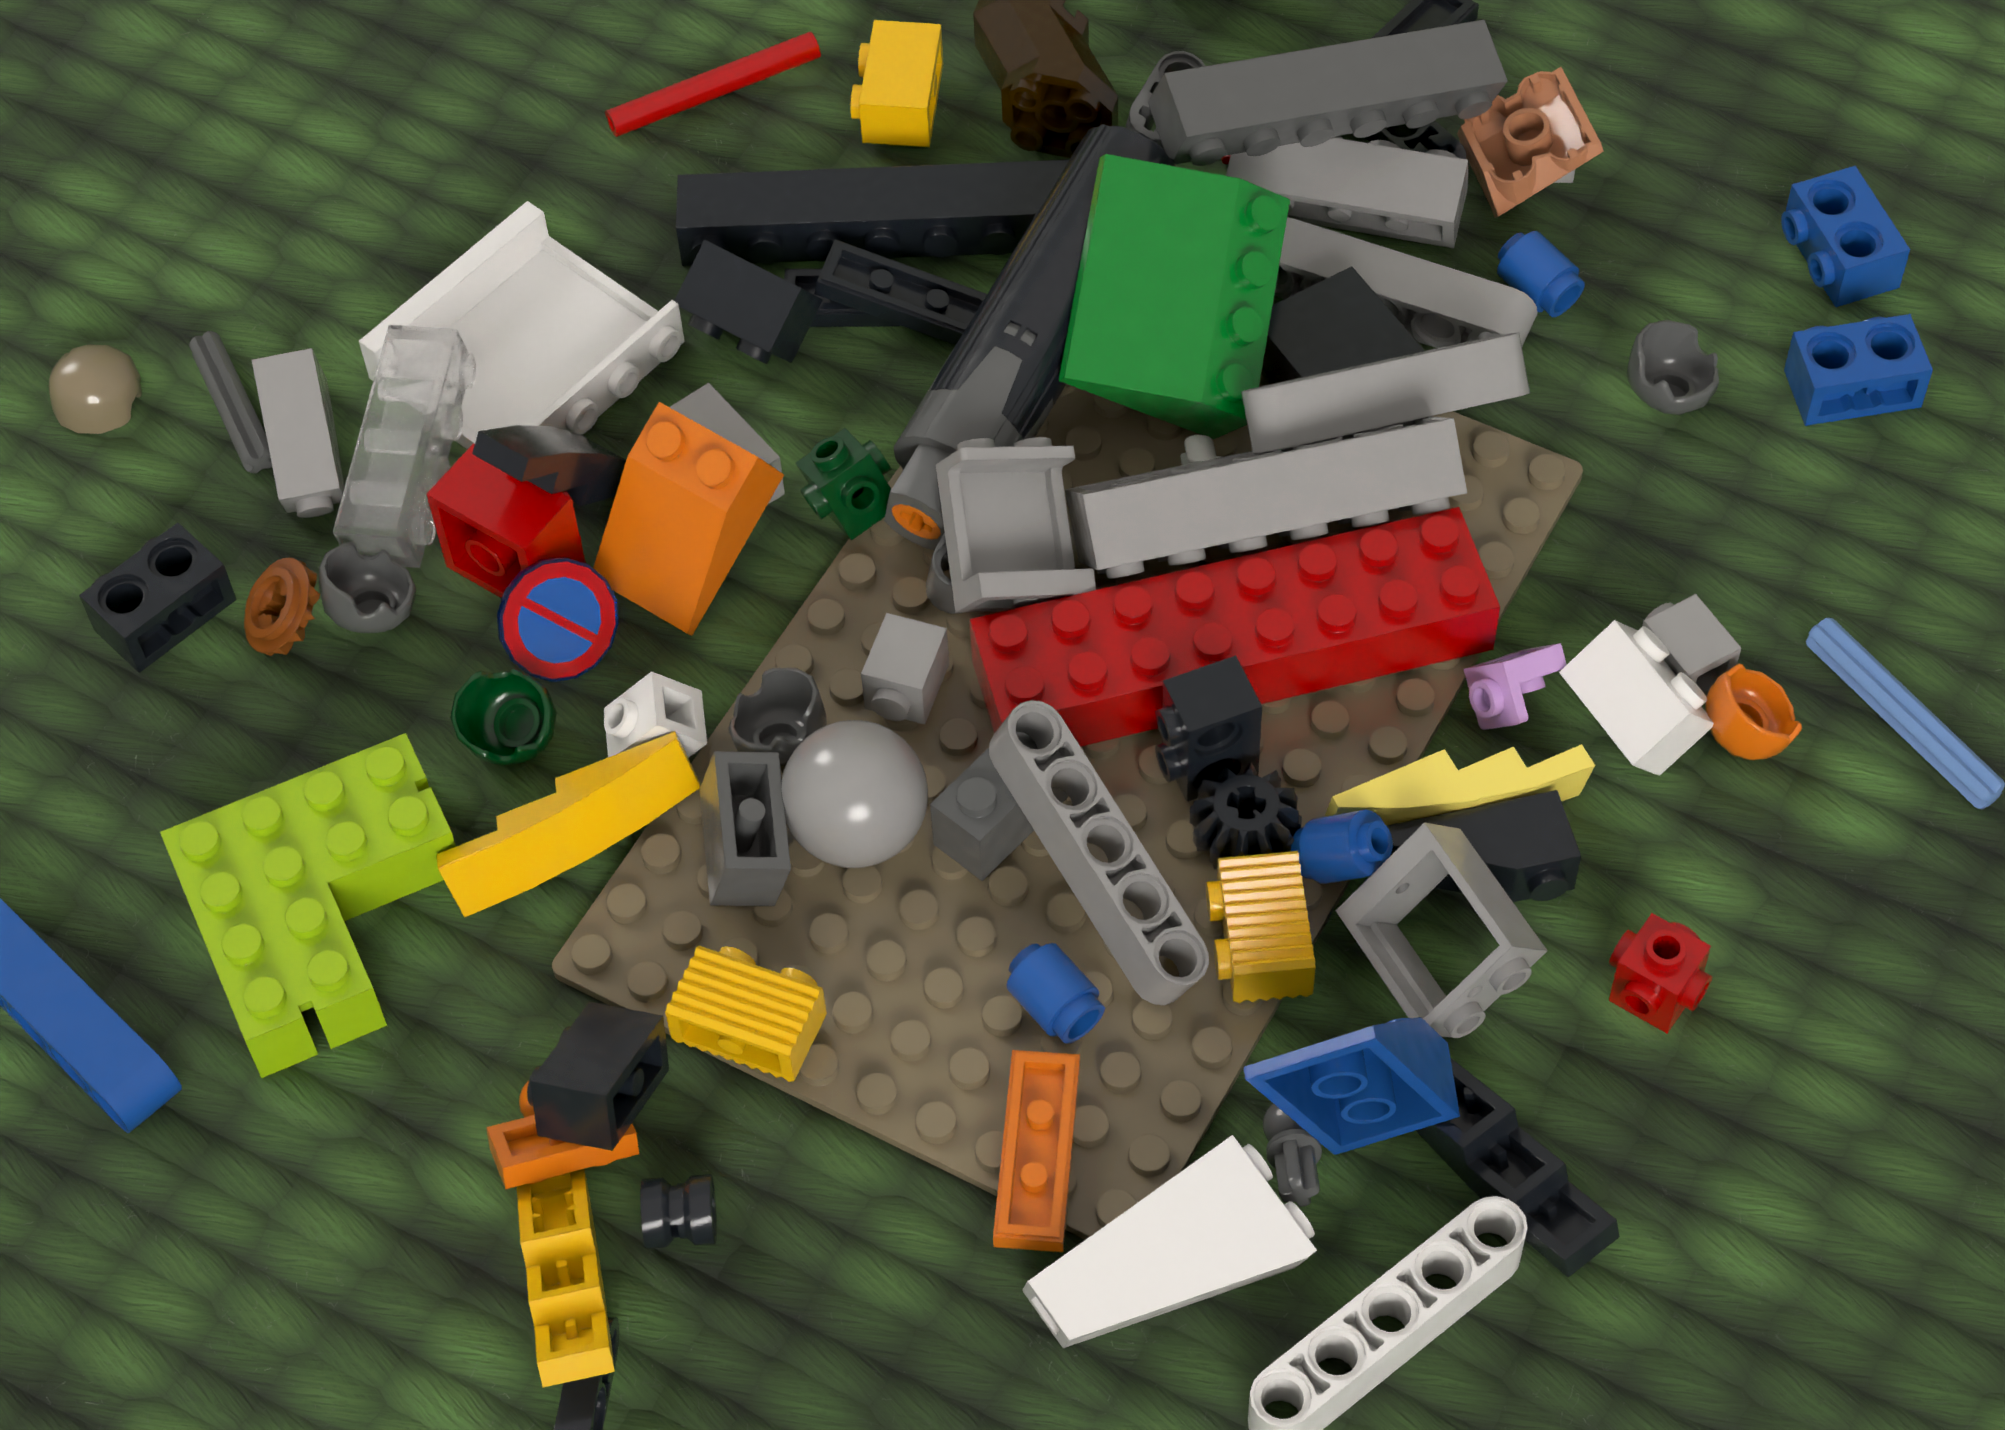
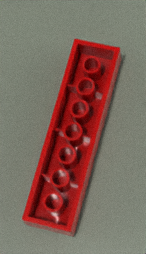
[969,507,1500,747]

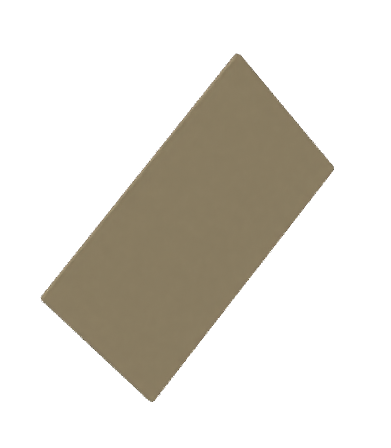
[552,370,1583,1240]

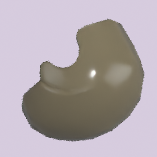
[49,344,142,434]

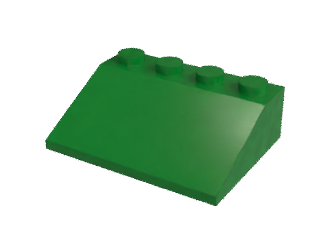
[1059,154,1290,440]

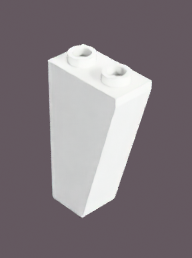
[1022,1135,1317,1348]

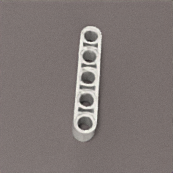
[1248,1196,1528,1430]

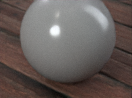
[781,720,928,868]

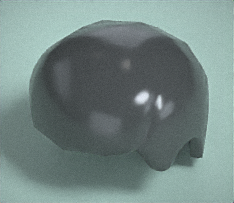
[1627,320,1719,415]
[318,542,416,633]
[728,668,827,767]

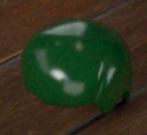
[450,669,557,766]

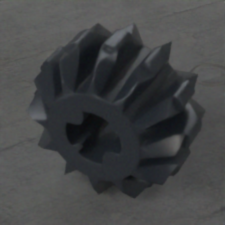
[1189,762,1302,870]

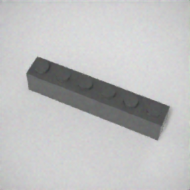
[1148,20,1508,166]

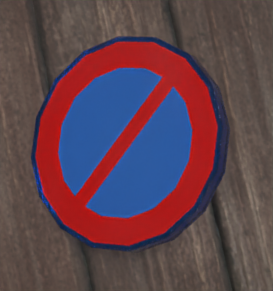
[497,557,619,682]

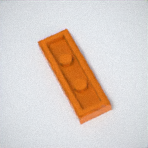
[993,1050,1080,1252]

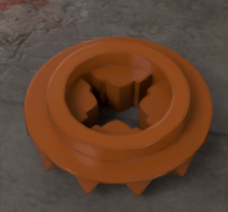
[244,558,321,656]

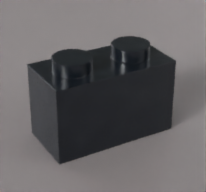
[674,240,823,364]
[527,1002,669,1151]

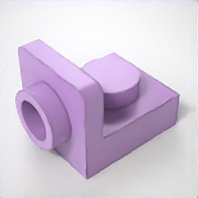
[1464,643,1567,730]

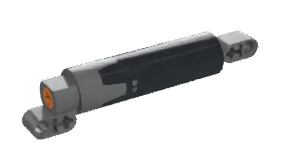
[884,51,1205,614]

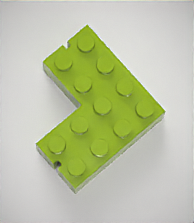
[160,733,456,1078]

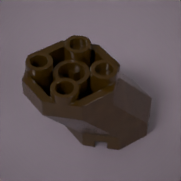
[973,0,1118,158]

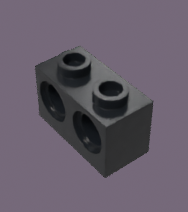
[79,523,237,673]
[1155,655,1262,802]

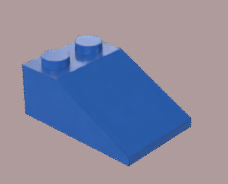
[1244,1017,1460,1155]

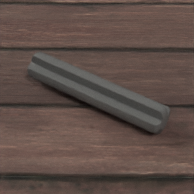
[189,331,272,474]

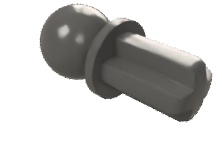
[1263,1103,1322,1207]

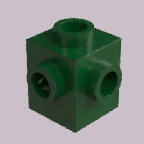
[796,428,891,541]

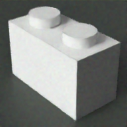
[1559,620,1714,776]

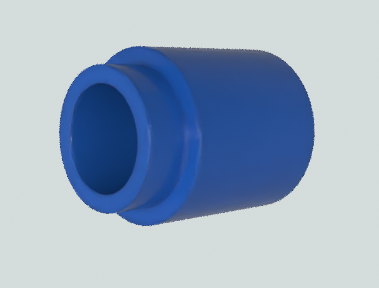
[1497,231,1585,317]
[1291,809,1393,884]
[1006,943,1105,1044]

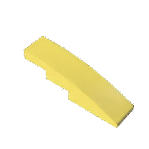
[1324,744,1595,826]

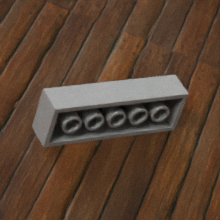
[1065,416,1467,578]

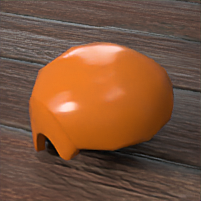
[1705,664,1802,760]

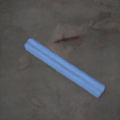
[1806,617,2005,810]

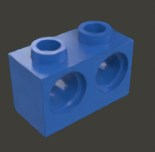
[1781,165,1910,307]
[1784,314,1933,426]

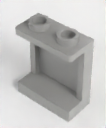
[936,437,1096,613]

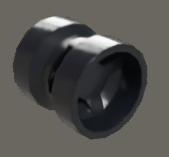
[640,1174,717,1249]

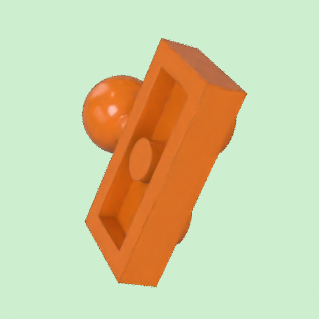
[486,1081,639,1189]

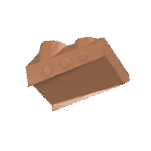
[1457,67,1604,218]

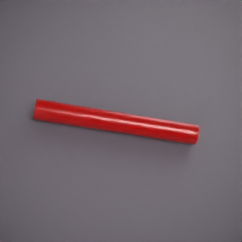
[605,31,821,137]

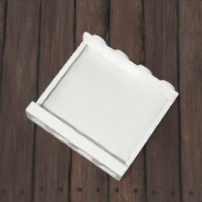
[359,201,685,450]

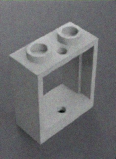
[1335,823,1547,1038]

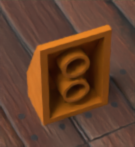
[592,402,784,636]

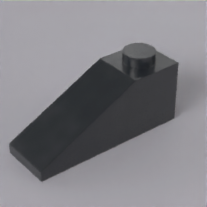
[1387,790,1581,902]

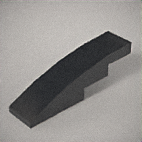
[472,425,626,506]
[1416,1058,1620,1277]

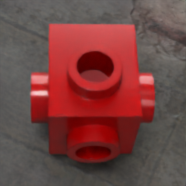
[1609,913,1712,1034]

